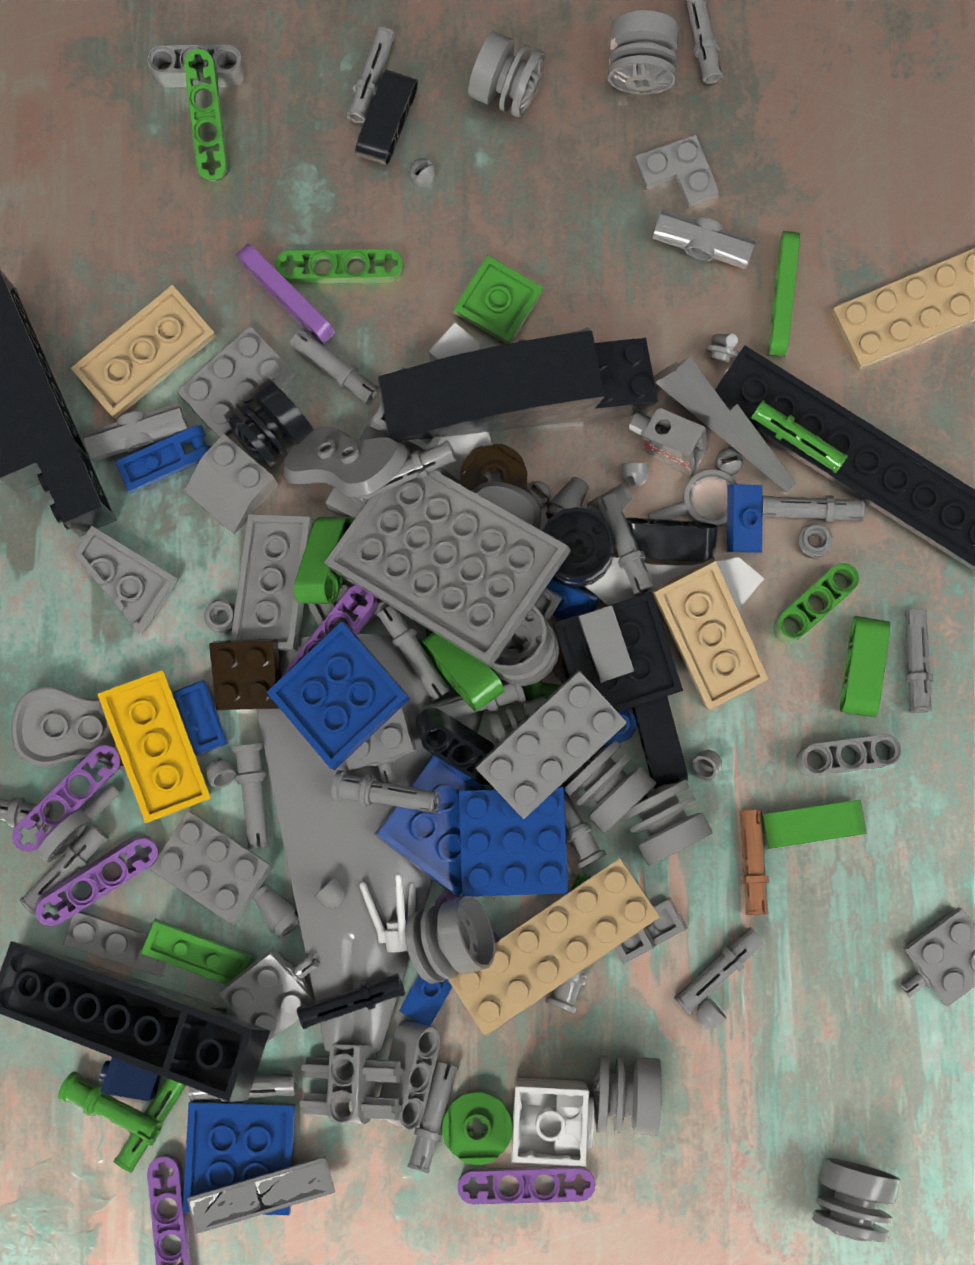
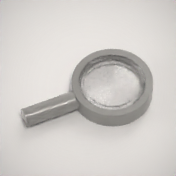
[648,469,737,527]
[38,785,120,862]

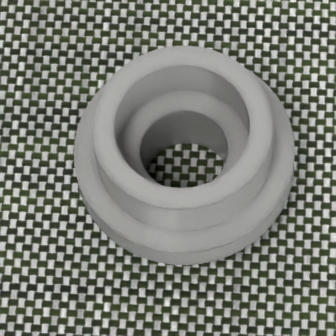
[798,523,832,557]
[204,599,235,633]

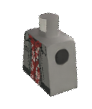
[629,408,708,477]

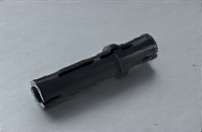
[297,973,405,1029]

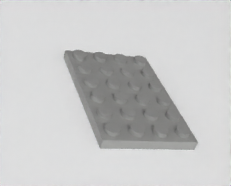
[324,455,571,667]

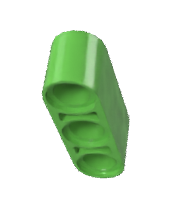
[294,517,354,604]
[773,563,859,643]
[840,616,890,718]
[420,632,505,712]
[763,800,867,849]

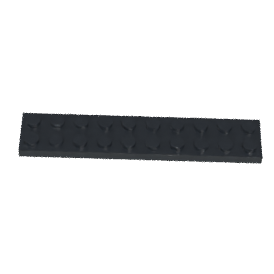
[715,345,975,571]

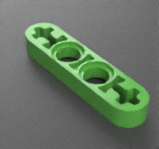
[184,49,228,182]
[768,231,800,357]
[275,249,404,284]

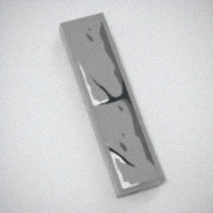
[187,1156,335,1234]

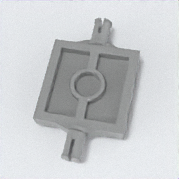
[346,706,417,784]
[901,907,975,1006]
[219,948,318,1043]

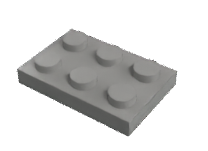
[176,326,295,438]
[150,811,273,926]

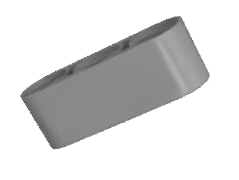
[147,45,246,87]
[796,734,901,777]
[379,1020,441,1130]

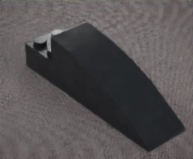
[0,269,117,537]
[378,331,658,442]
[0,941,270,1102]

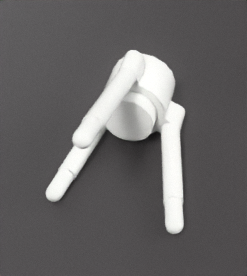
[359,873,416,952]

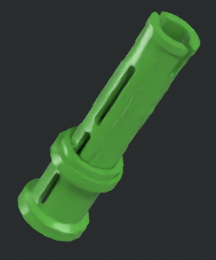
[58,1071,162,1143]

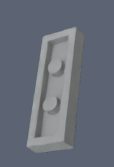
[63,911,168,977]

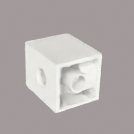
[512,1077,594,1166]

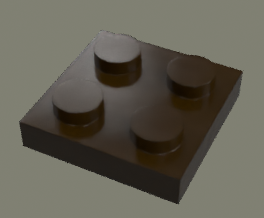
[209,639,281,710]

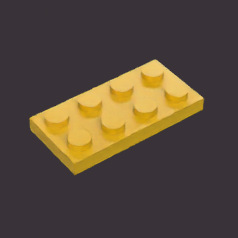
[97,670,211,823]

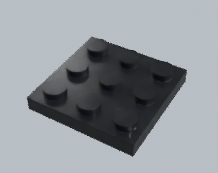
[552,592,683,712]

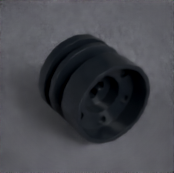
[223,378,314,468]
[542,507,614,587]

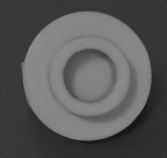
[705,334,739,362]

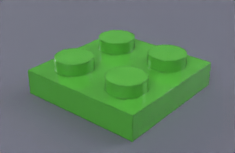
[453,255,544,344]

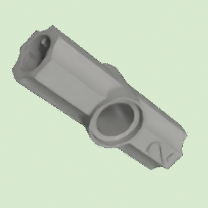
[652,209,756,269]
[83,402,188,462]

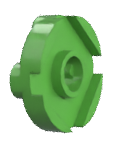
[442,1091,513,1165]

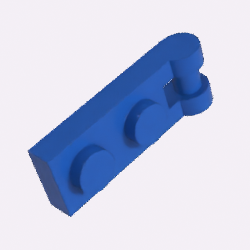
[115,425,211,494]

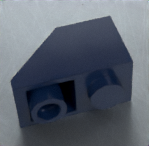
[99,1057,162,1101]

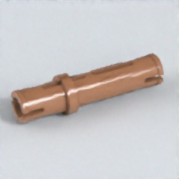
[739,810,769,915]

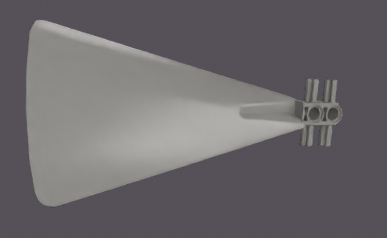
[257,634,484,1124]

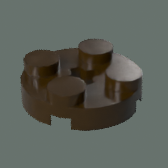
[460,444,528,491]

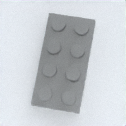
[231,514,315,652]
[475,670,627,819]

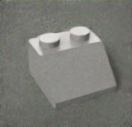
[184,434,279,535]

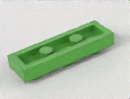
[141,918,253,985]

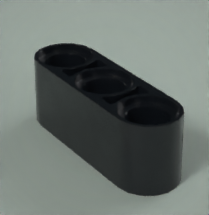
[355,69,418,166]
[617,518,718,562]
[632,696,688,789]
[415,708,495,785]

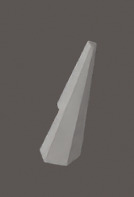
[654,357,796,492]

